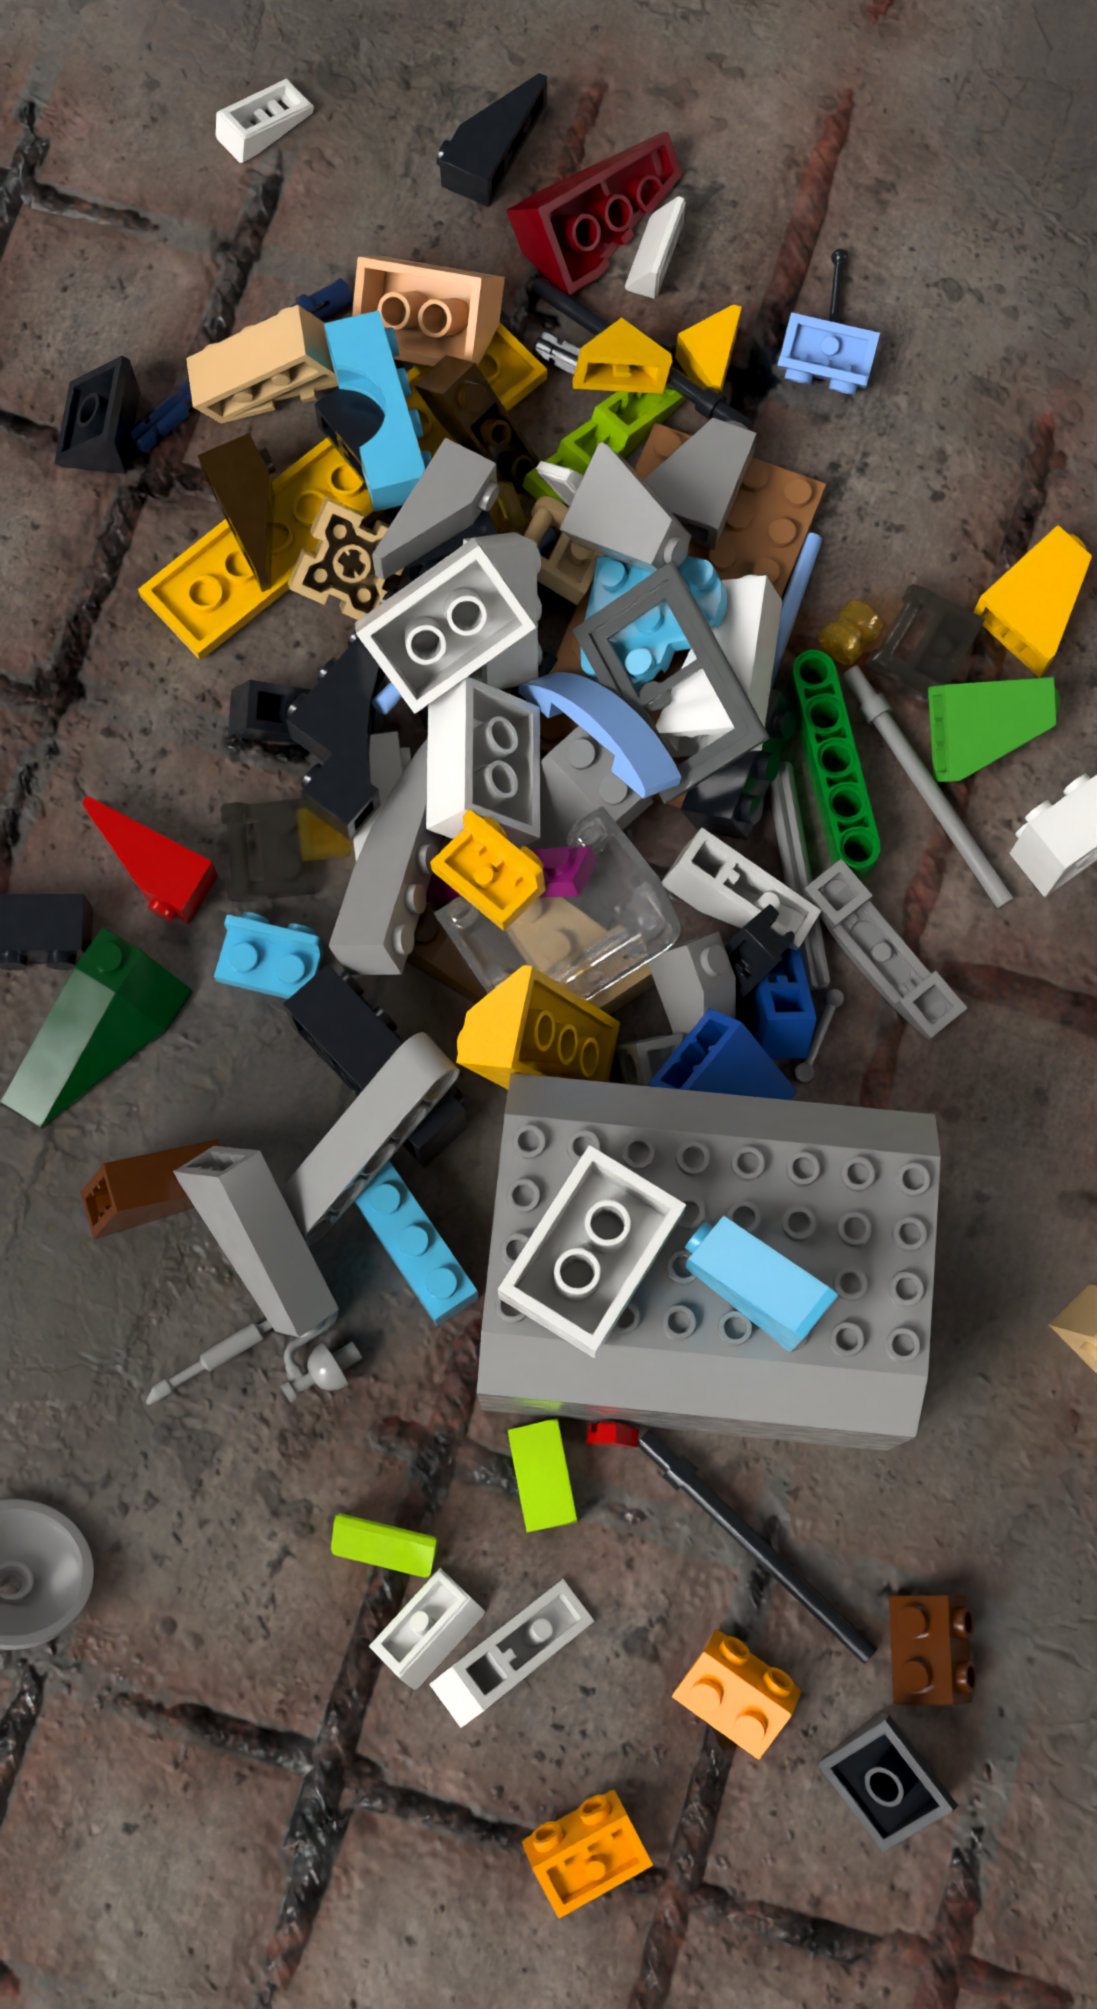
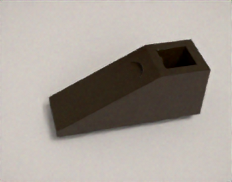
[414,355,540,500]

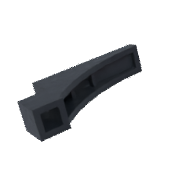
[286,577,413,841]

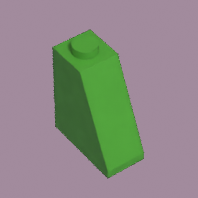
[928,677,1060,782]

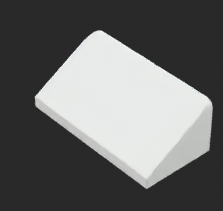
[625,196,686,299]
[369,1568,485,1690]

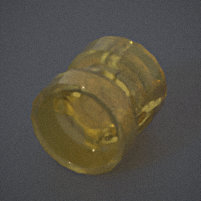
[817,599,884,666]

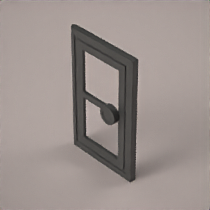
[572,561,770,804]

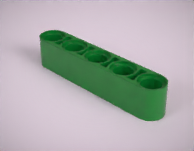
[788,650,881,881]

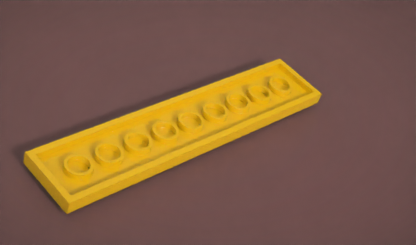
[138,323,547,661]

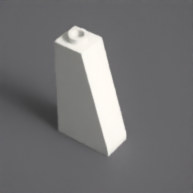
[656,575,782,757]

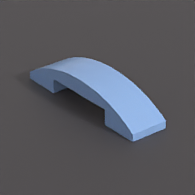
[518,672,681,799]

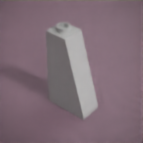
[173,1146,339,1338]

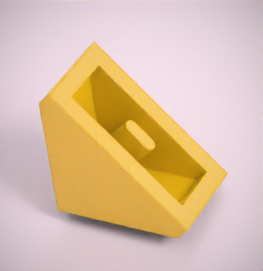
[675,305,742,394]
[572,317,672,394]

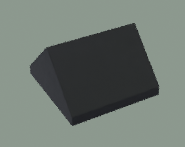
[54,356,140,474]
[817,1712,958,1853]

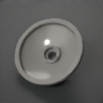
[0,1499,94,1650]

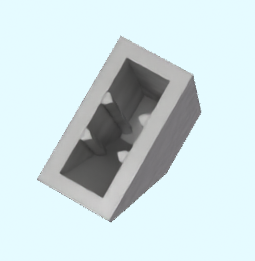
[644,418,757,550]
[559,442,692,573]

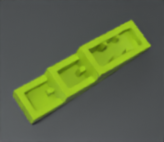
[522,384,686,506]

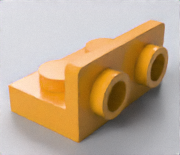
[522,1790,653,1919]

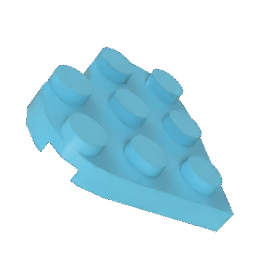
[580,556,728,692]

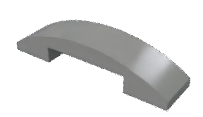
[803,859,967,1040]

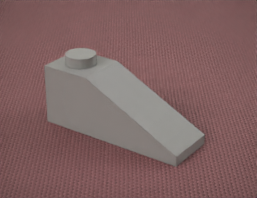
[372,438,500,580]
[646,931,736,1040]

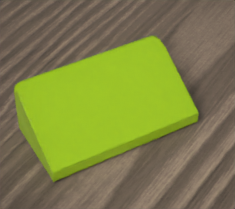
[507,1418,577,1533]
[331,1513,439,1578]

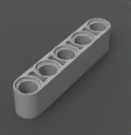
[280,1032,460,1246]

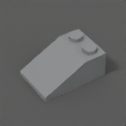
[519,726,653,854]

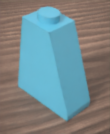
[684,1215,838,1352]

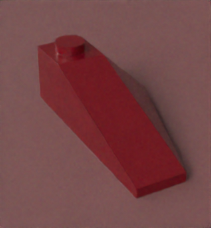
[506,132,682,295]

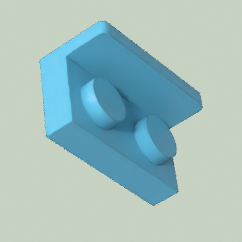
[214,912,325,999]

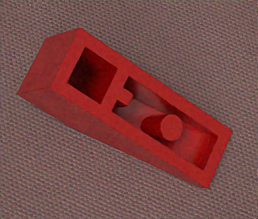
[82,796,218,924]

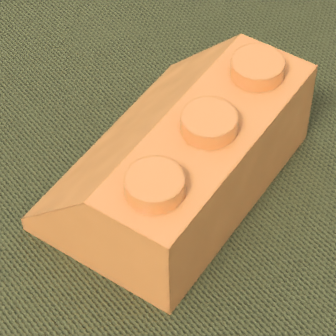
[352,256,505,367]

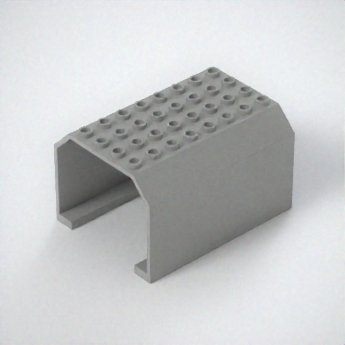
[477,1073,941,1451]

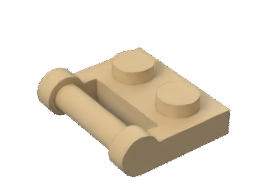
[524,496,604,605]

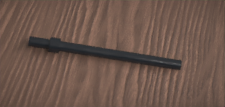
[531,276,752,430]
[638,1429,878,1664]

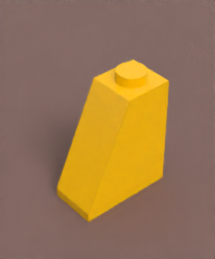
[972,525,1092,678]

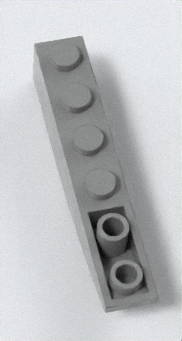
[329,738,444,975]

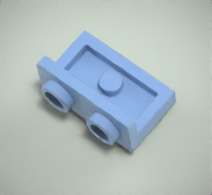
[777,312,880,395]

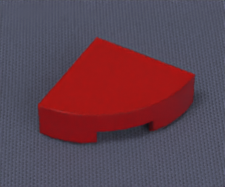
[586,1422,639,1448]

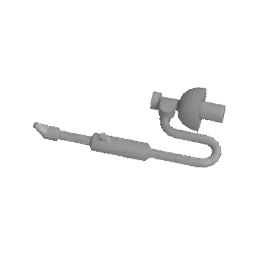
[146,1301,362,1405]

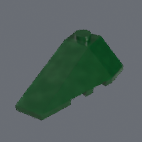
[0,927,193,1129]

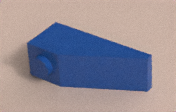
[748,948,817,1059]

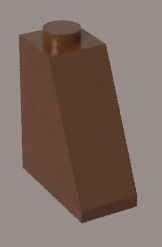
[80,1139,220,1239]

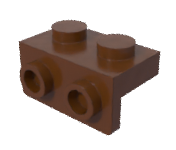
[889,1595,977,1705]

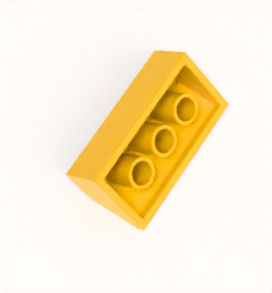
[456,965,620,1090]

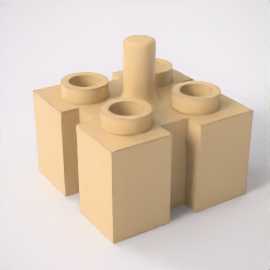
[288,495,404,620]

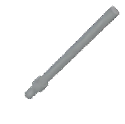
[842,666,1014,909]

